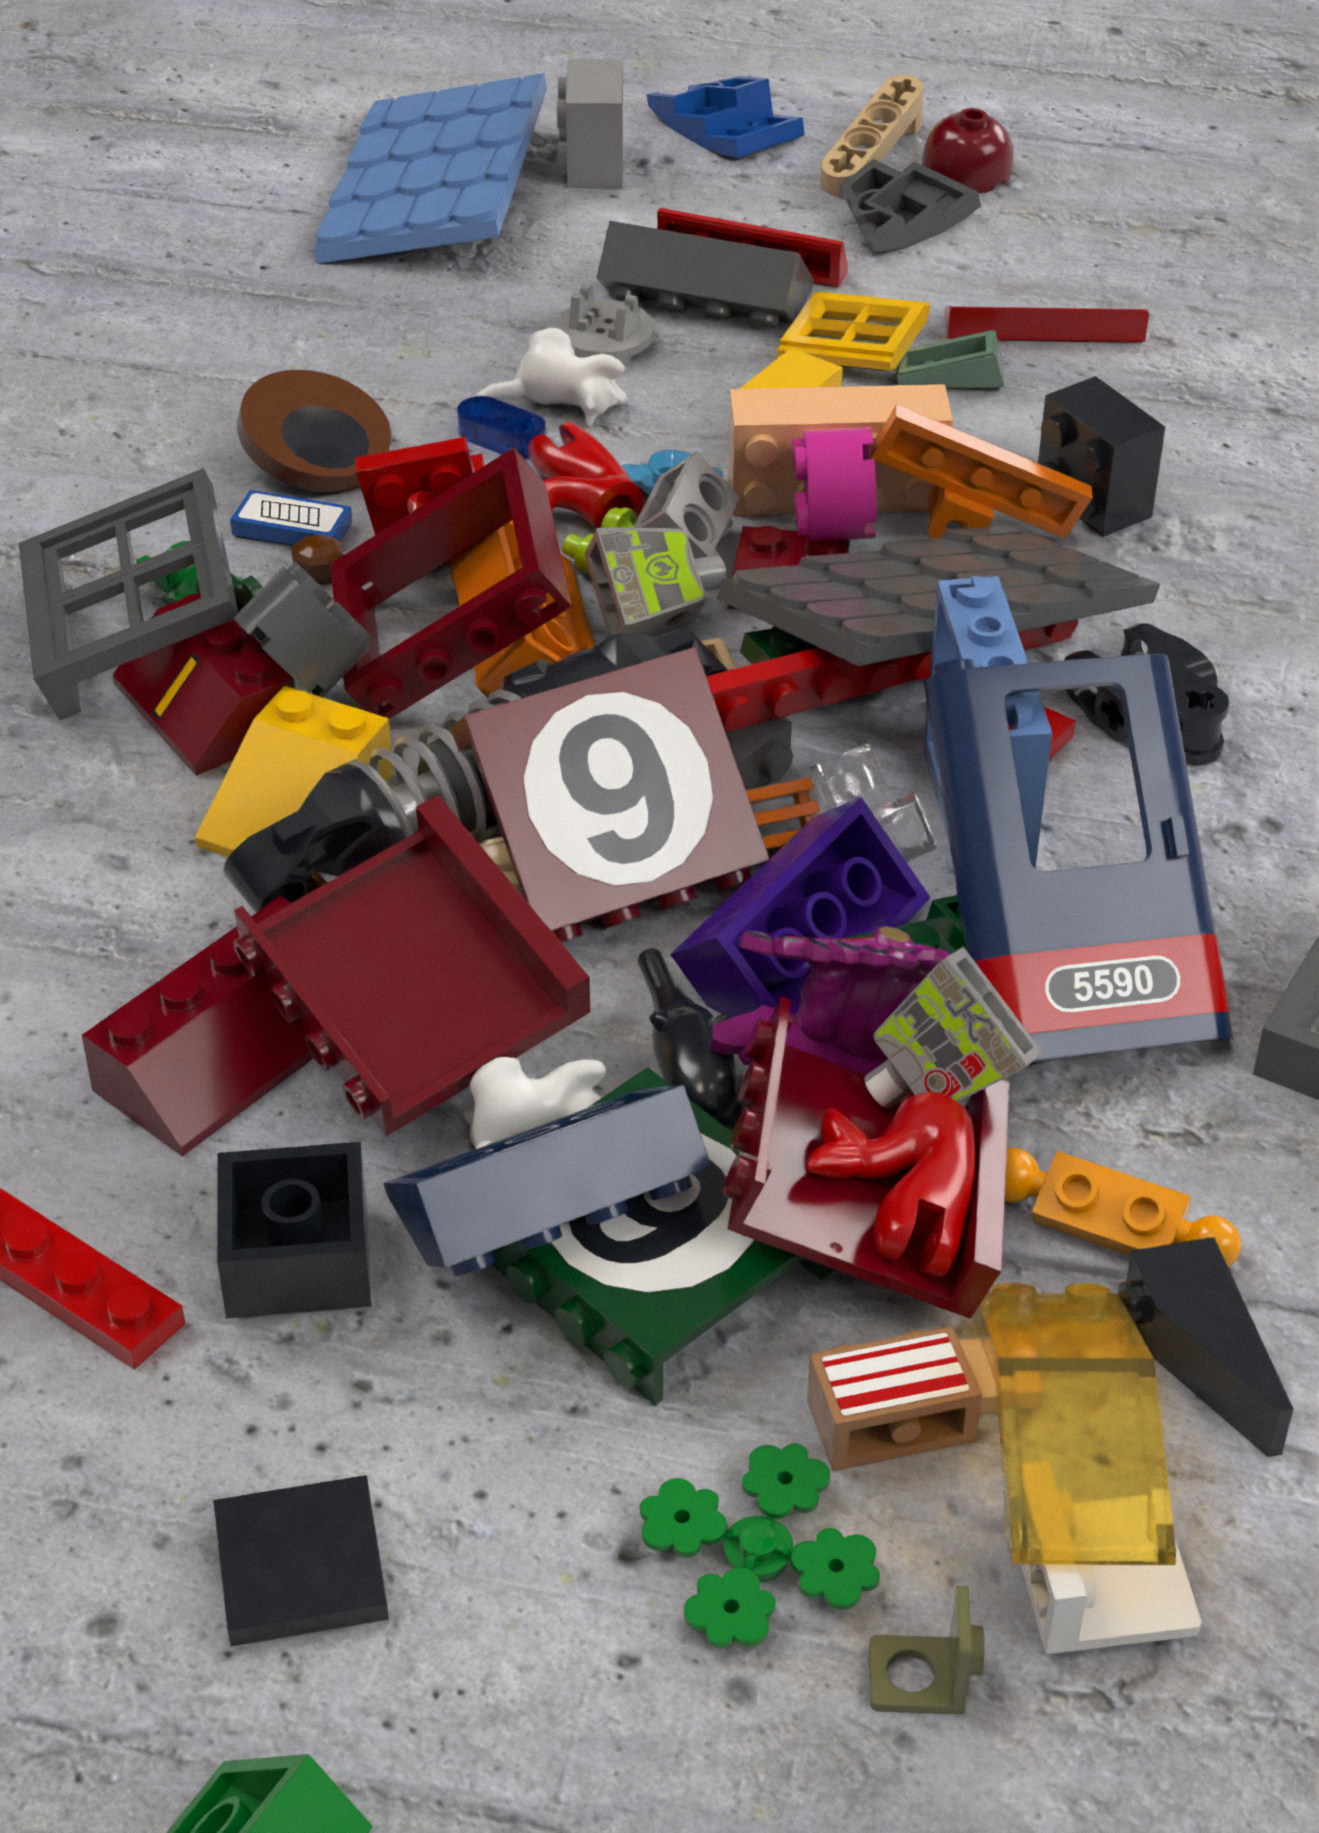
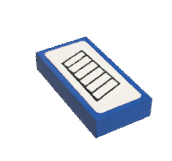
[230,490,352,546]

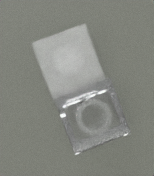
[809,743,937,862]

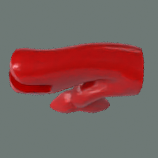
[528,421,644,528]
[805,1092,976,1278]

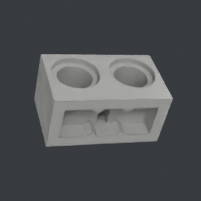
[633,451,740,559]

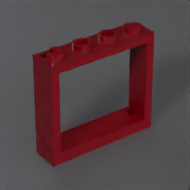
[329,447,572,719]

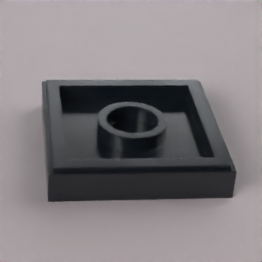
[213,1475,389,1647]

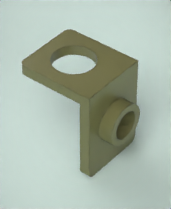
[869,1586,985,1714]

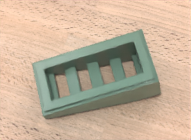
[897,330,1004,388]

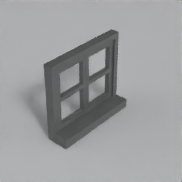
[19,468,238,720]

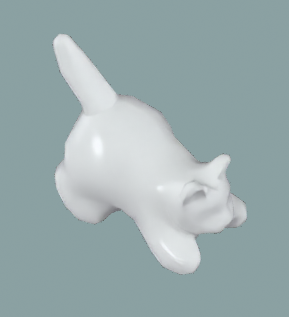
[476,328,627,427]
[463,1057,606,1149]

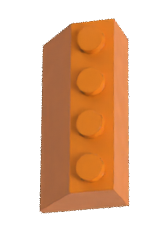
[449,520,595,698]

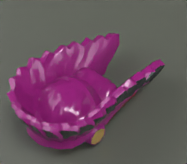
[709,926,950,1075]

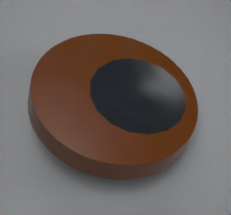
[237,370,391,492]

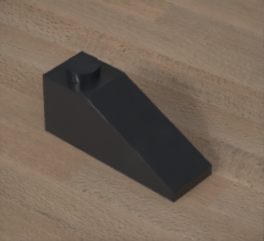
[1118,1237,1294,1457]

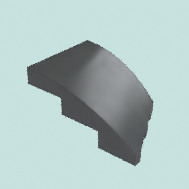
[840,159,981,252]

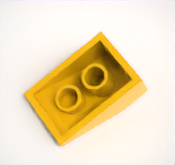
[195,686,393,857]

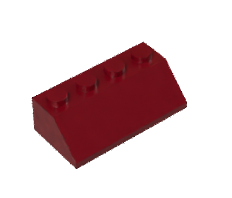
[82,896,314,1157]

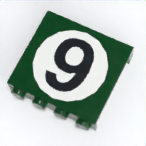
[491,1067,836,1406]

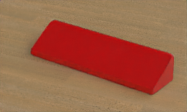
[657,208,848,288]
[945,306,1149,343]

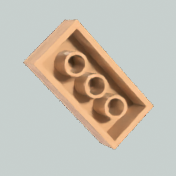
[728,384,953,516]

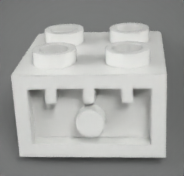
[1009,1463,1202,1655]

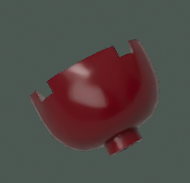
[921,108,1014,193]

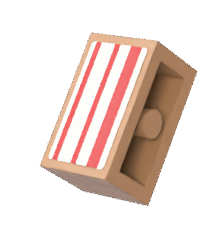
[807,1326,982,1471]

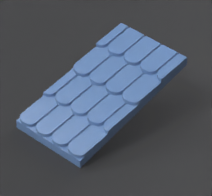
[314,73,547,264]

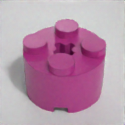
[792,427,877,542]

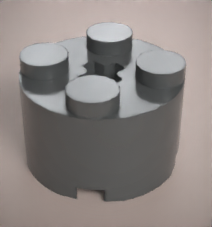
[233,562,374,697]

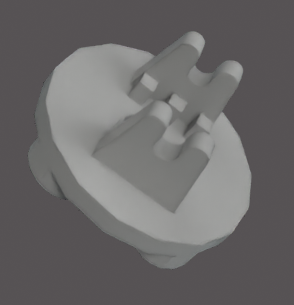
[555,283,654,367]

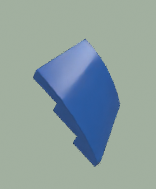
[647,76,805,158]

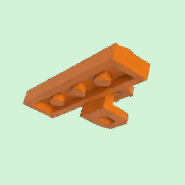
[871,404,1092,539]

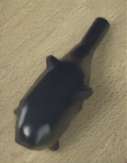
[637,948,744,1120]

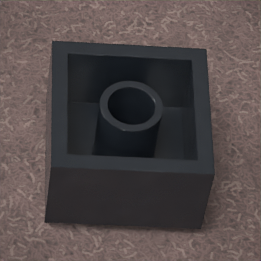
[1038,376,1166,537]
[217,1142,371,1319]

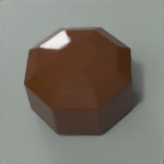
[291,534,344,584]

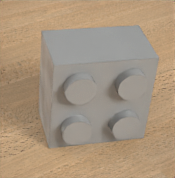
[557,59,623,188]

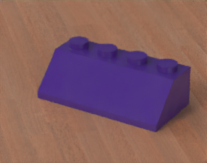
[670,797,931,1017]

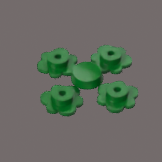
[640,1443,880,1648]

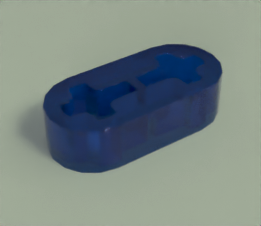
[457,396,546,460]

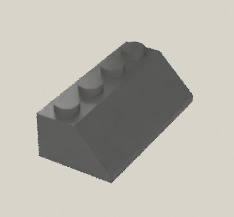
[596,221,814,328]

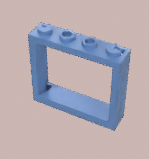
[923,576,1052,869]

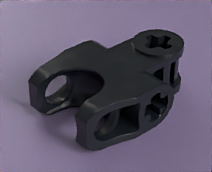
[1064,623,1230,765]

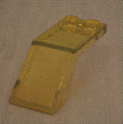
[973,1283,1176,1565]

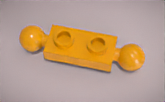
[1005,1147,1242,1268]

